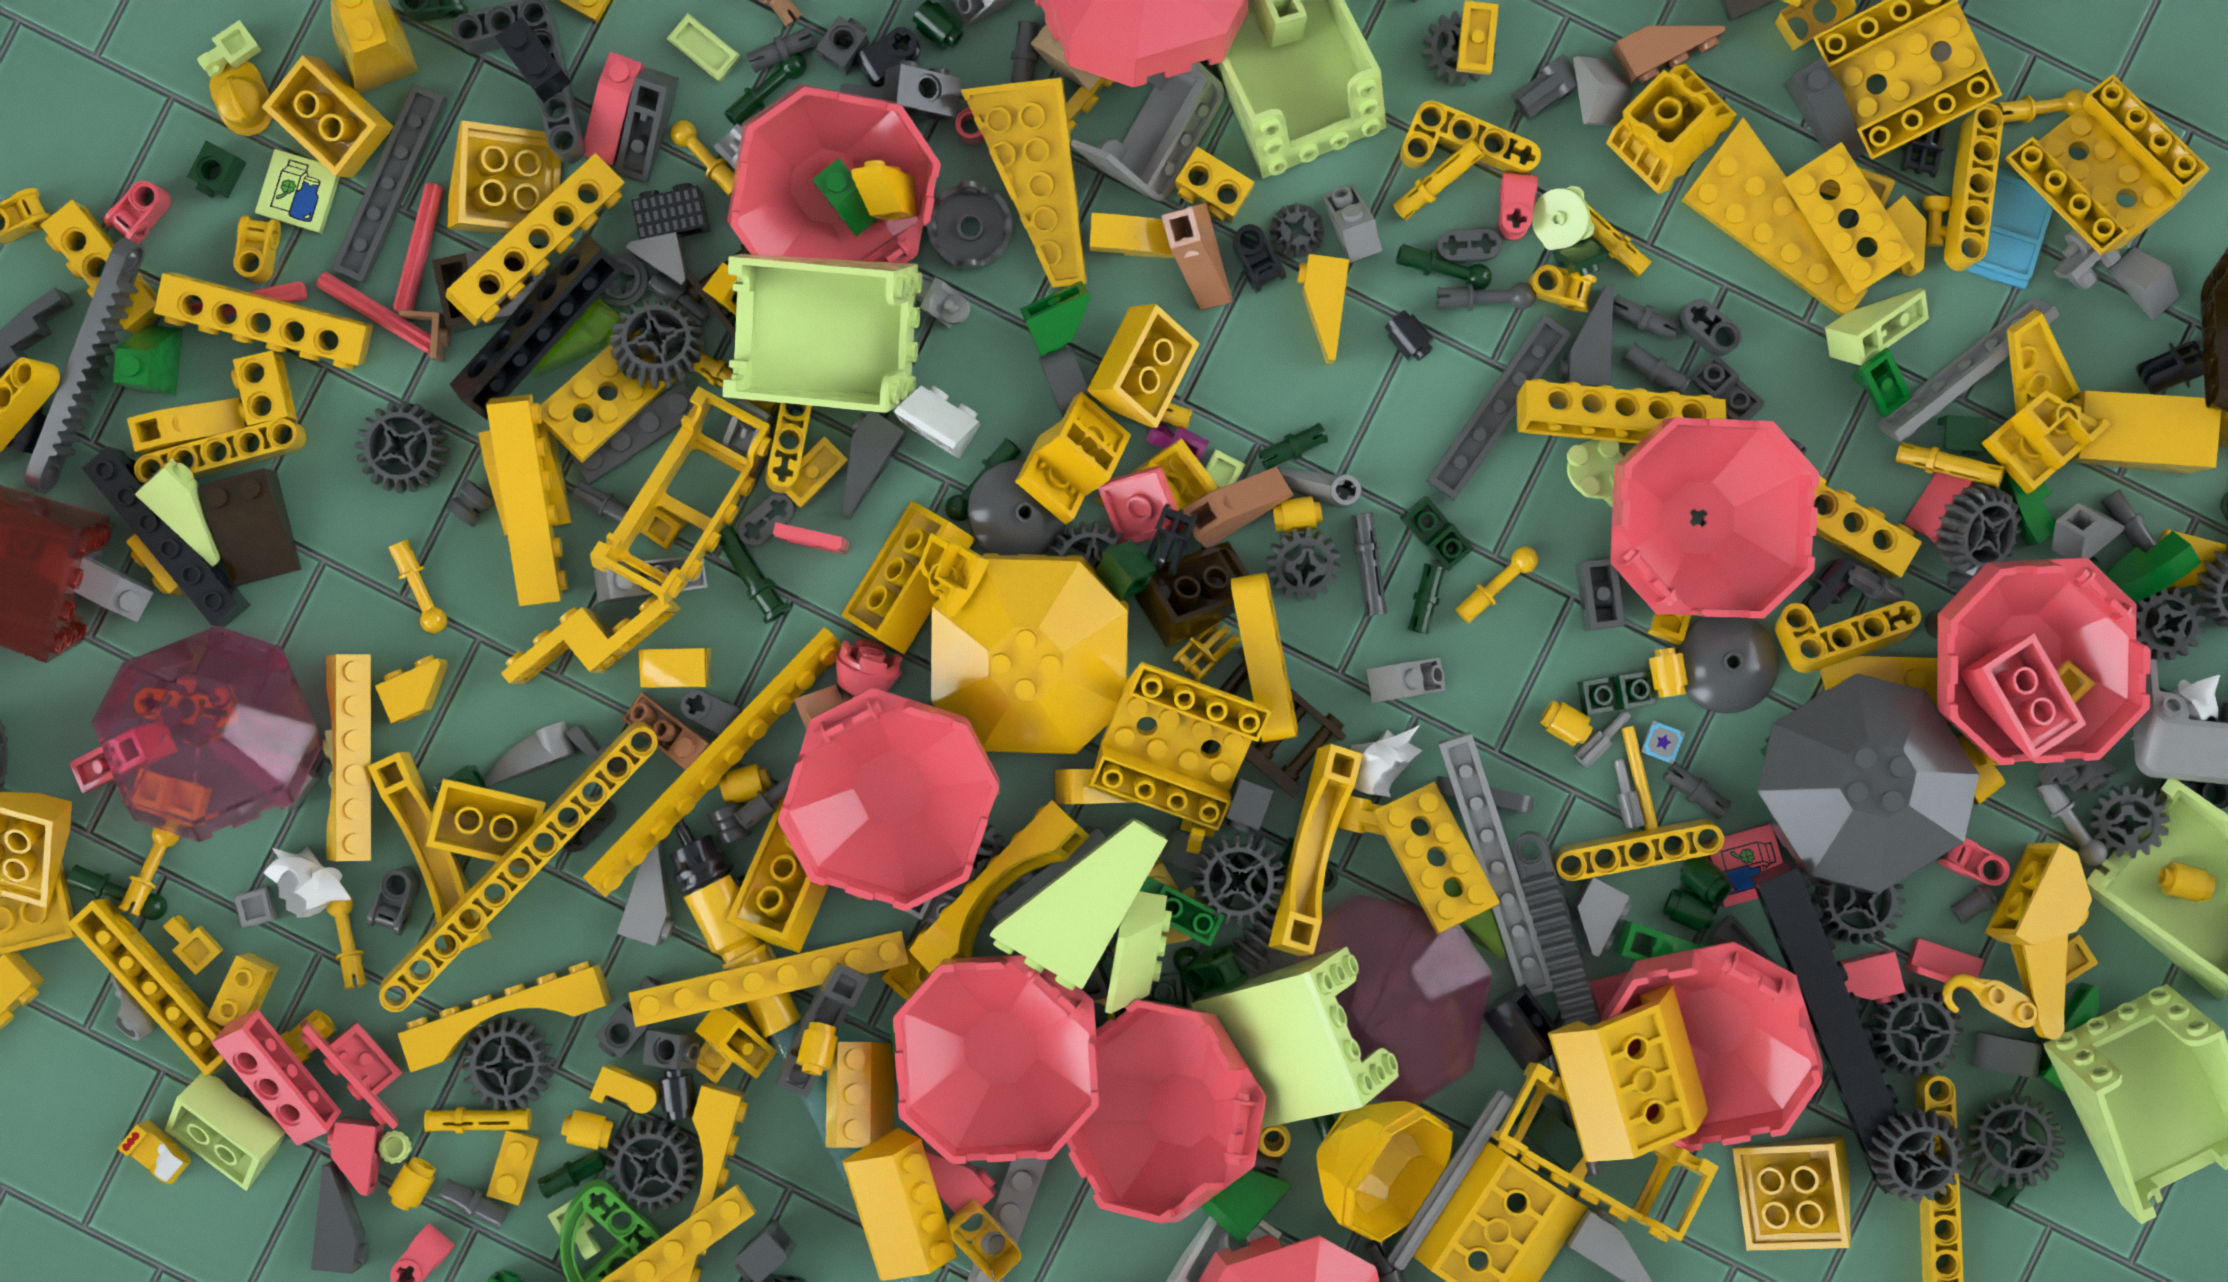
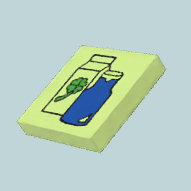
[255,149,340,234]

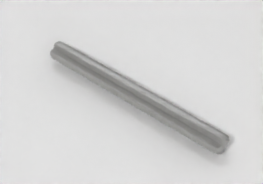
[1387,1090,1513,1270]

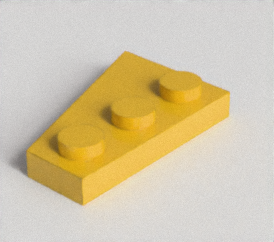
[2007,309,2081,413]

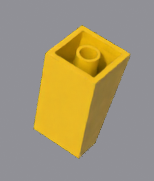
[331,0,419,94]
[2068,391,2221,474]

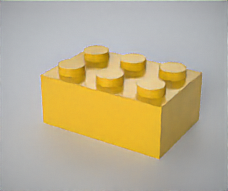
[262,55,394,178]

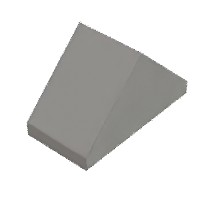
[625,232,691,290]
[2107,247,2180,320]
[721,399,776,458]

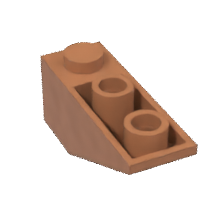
[1611,26,1726,85]
[1161,203,1233,310]
[1183,466,1294,548]
[622,692,712,770]

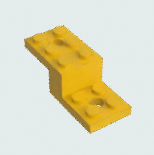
[501,595,681,685]

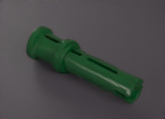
[718,525,791,624]

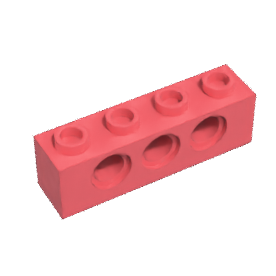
[212,1009,342,1146]

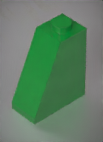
[113,325,183,396]
[1201,1169,1291,1244]

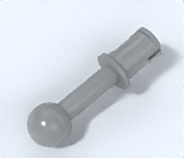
[2034,781,2107,866]

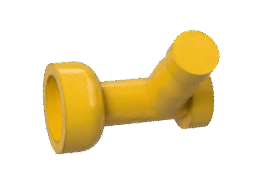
[1922,196,1951,247]

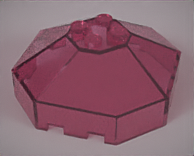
[91,625,323,842]
[1291,893,1492,1105]

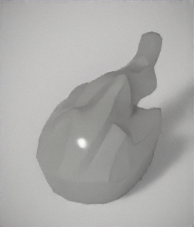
[111,973,157,1041]

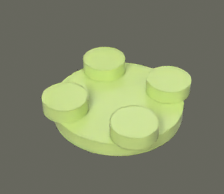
[1532,186,1594,250]
[1567,440,1623,499]

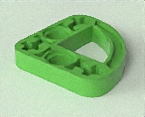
[559,1179,660,1282]

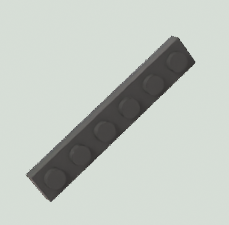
[331,84,447,284]
[1426,314,1572,501]

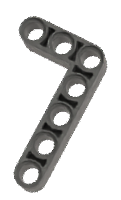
[452,0,585,164]

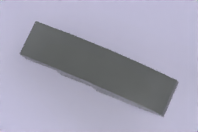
[0,288,74,378]

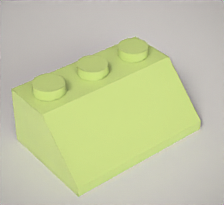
[1105,891,1172,1014]
[165,1072,286,1191]

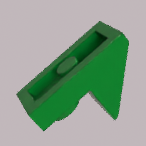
[1851,348,1912,418]

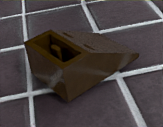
[432,245,547,333]

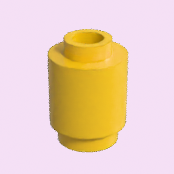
[1272,496,1323,534]
[1648,647,1688,698]
[1539,700,1593,747]
[719,763,772,804]
[2158,861,2215,903]
[796,1022,838,1076]
[561,1109,614,1150]
[1258,1124,1291,1157]
[388,1156,436,1211]

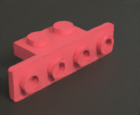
[300,1019,402,1129]

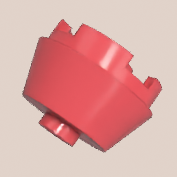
[836,639,902,697]

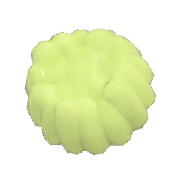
[378,1130,412,1164]

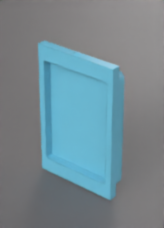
[1964,168,2053,290]

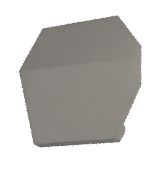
[1573,56,1631,127]

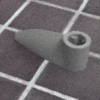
[1265,467,1361,508]
[485,722,576,787]

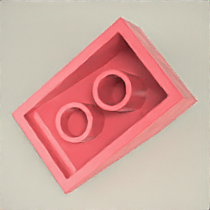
[1959,633,2086,760]

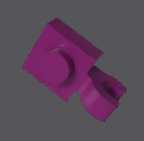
[1146,423,1209,462]

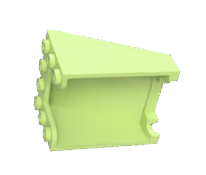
[1214,0,1387,179]
[723,254,922,413]
[2086,779,2228,1001]
[990,817,1168,991]
[1191,946,1399,1128]
[2043,984,2228,1224]

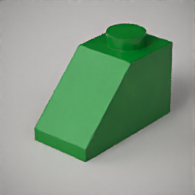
[812,158,878,237]
[1020,281,1091,355]

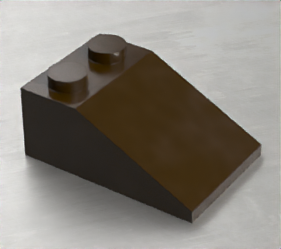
[198,468,302,587]
[1134,541,1250,647]

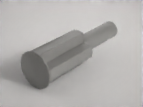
[1574,710,1631,769]
[1614,759,1645,829]

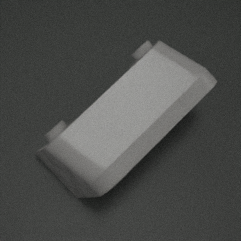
[1070,62,1224,201]
[2133,659,2228,785]

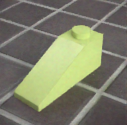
[1252,0,1307,48]
[1825,288,1929,366]
[135,458,222,567]

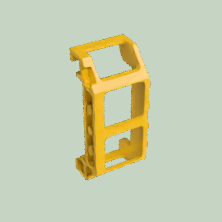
[590,386,773,606]
[1491,1062,1719,1243]

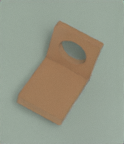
[399,310,451,363]

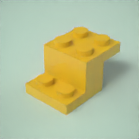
[1015,392,1131,525]

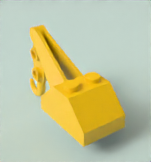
[1942,843,2092,1040]

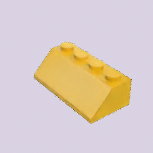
[841,500,975,654]
[726,797,829,953]
[842,1127,957,1281]

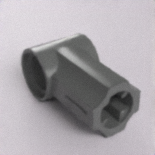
[1512,54,1578,120]

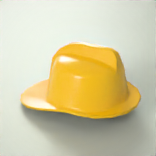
[209,61,273,136]

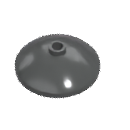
[968,460,1066,555]
[1676,617,1779,713]

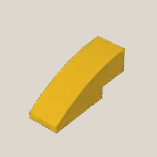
[1090,213,1175,258]

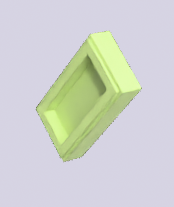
[667,13,741,84]

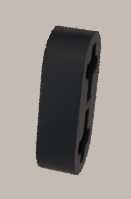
[563,799,616,852]

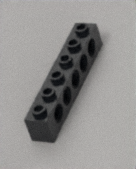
[449,233,624,420]
[82,446,251,627]

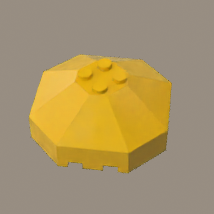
[931,553,1129,754]

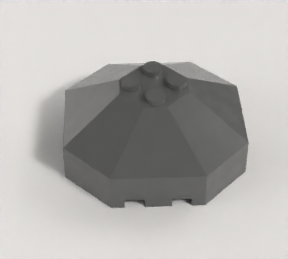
[1757,674,1979,894]

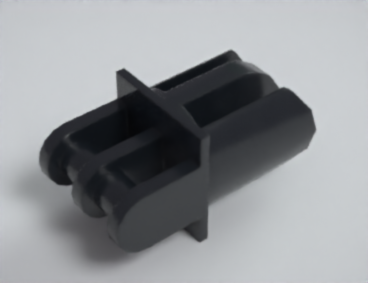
[1900,124,1946,178]
[2136,341,2204,394]
[1146,503,1198,576]
[1801,558,1857,613]

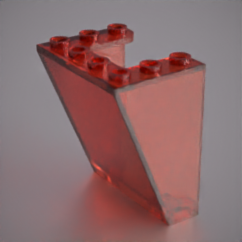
[0,485,112,663]

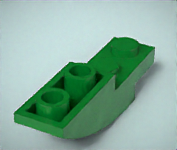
[1139,876,1226,946]

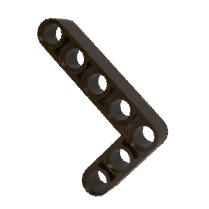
[2201,247,2228,412]

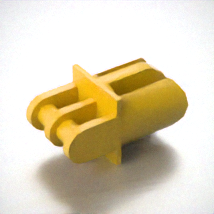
[1173,621,1241,683]

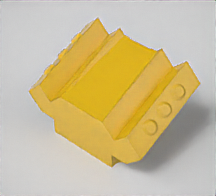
[1606,64,1737,194]

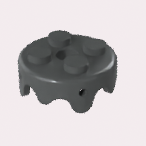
[927,181,1013,270]

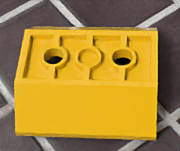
[1814,0,2003,160]
[2005,74,2210,255]
[1090,662,1272,831]
[1548,983,1709,1162]
[1413,1140,1588,1282]

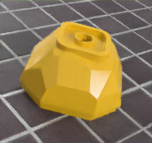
[1316,1101,1453,1243]

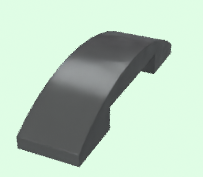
[776,962,869,1098]

